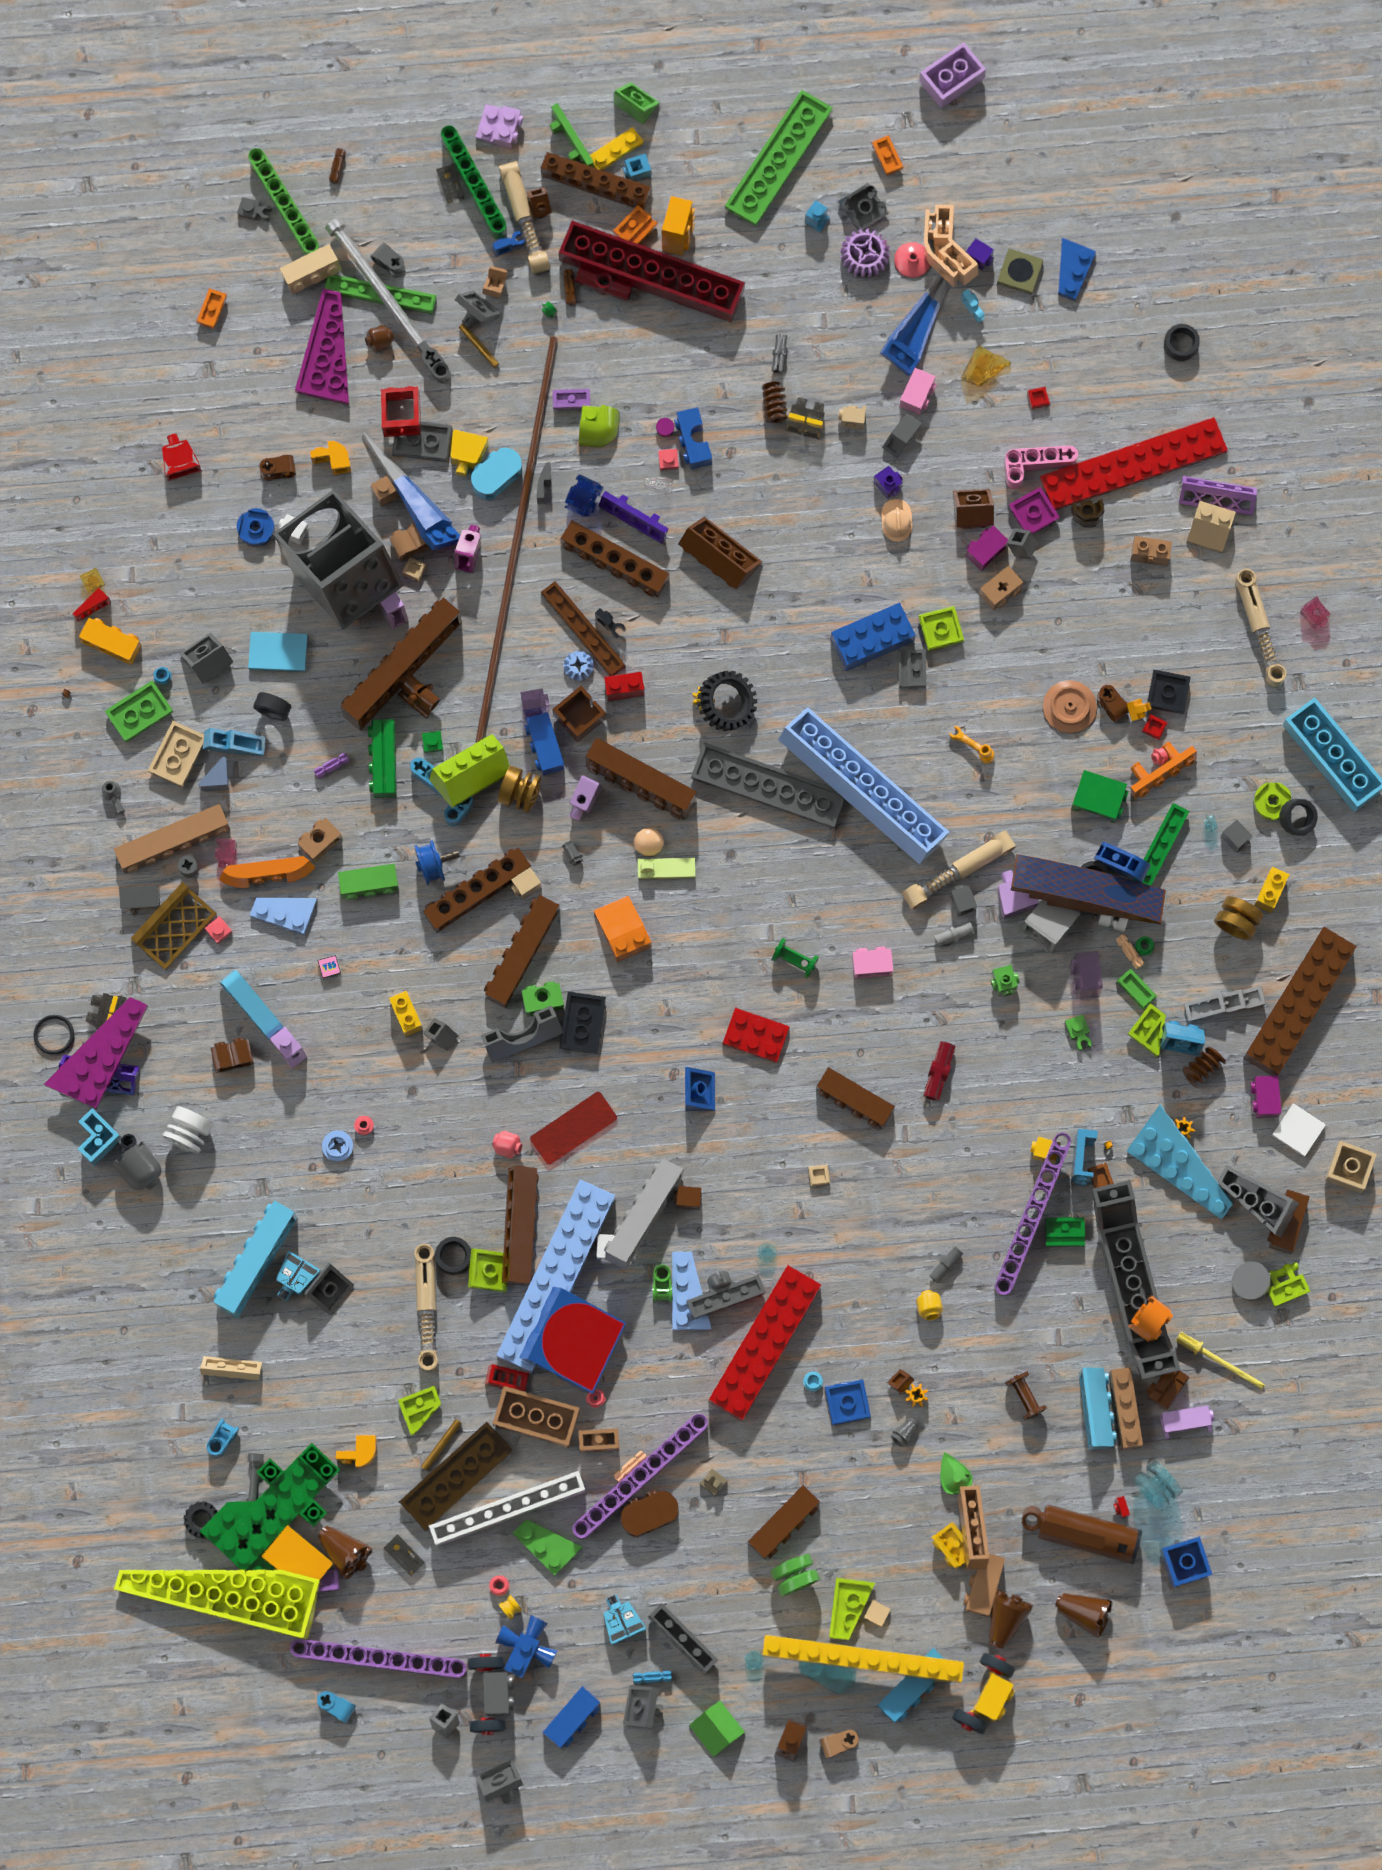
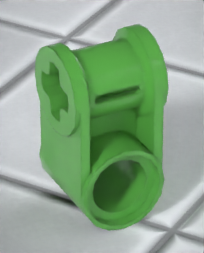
[653,1264,672,1302]

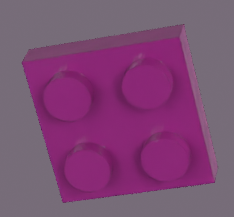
[1008,487,1060,534]

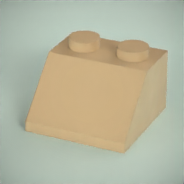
[1186,501,1236,553]

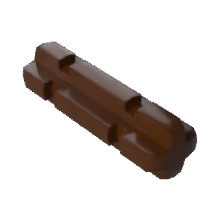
[329,148,346,184]
[563,269,576,305]

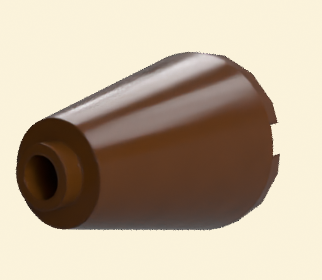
[1055,1593,1113,1638]

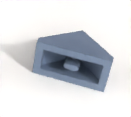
[198,756,229,791]

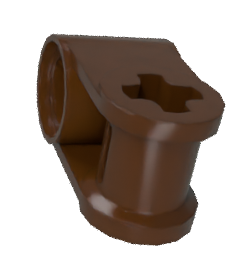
[259,455,296,481]
[1097,685,1129,722]

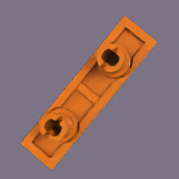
[1130,742,1197,800]

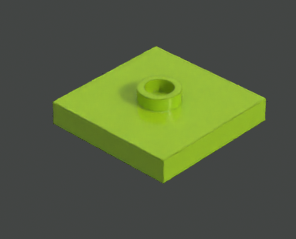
[918,606,965,652]
[468,1248,507,1293]

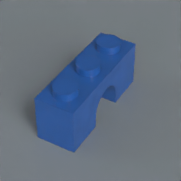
[674,407,712,470]

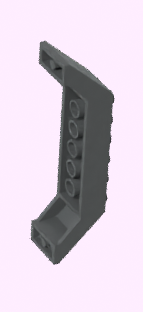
[1092,1180,1180,1380]

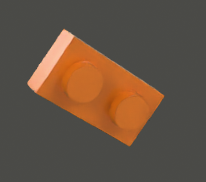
[872,135,903,176]
[196,288,227,329]

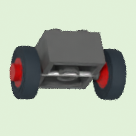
[467,1654,514,1736]

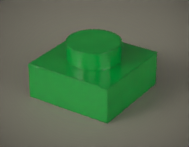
[422,731,443,753]

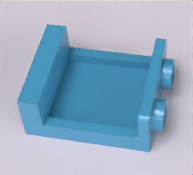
[1071,1129,1098,1186]

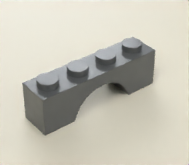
[480,1005,563,1063]

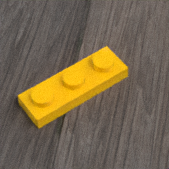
[590,127,643,170]

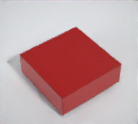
[1027,387,1050,410]
[1142,715,1168,741]

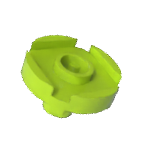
[1253,782,1292,821]

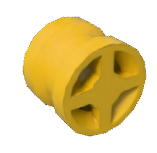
[499,1595,523,1621]

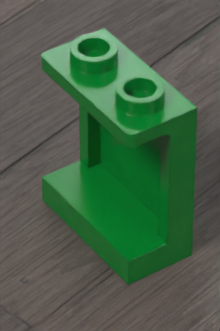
[1071,770,1129,823]

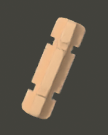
[1116,934,1144,969]
[614,1451,647,1482]

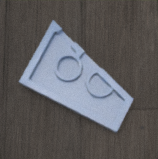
[250,898,317,935]

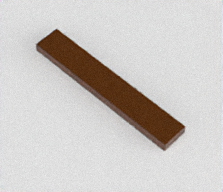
[541,581,626,676]

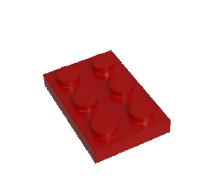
[722,1008,790,1063]

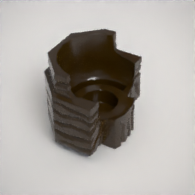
[1071,499,1105,528]

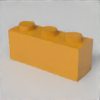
[79,618,142,666]

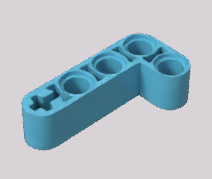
[219,970,284,1040]

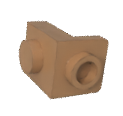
[482,266,507,298]

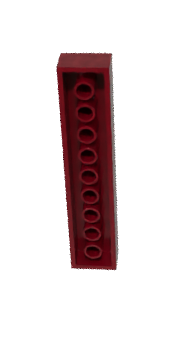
[558,220,745,323]

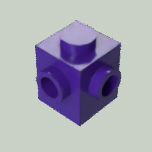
[873,465,903,499]

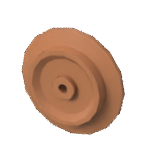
[1042,680,1097,734]

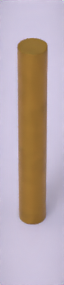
[459,323,500,368]
[420,1419,462,1471]

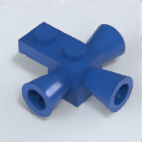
[495,1615,558,1678]

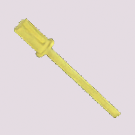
[1175,1331,1265,1389]

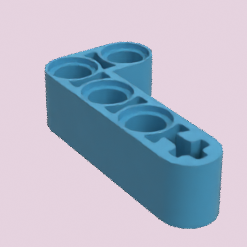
[410,758,473,827]

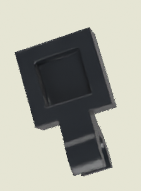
[595,608,626,639]

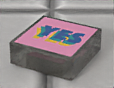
[317,955,341,980]

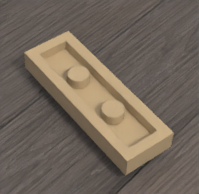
[200,1356,262,1380]

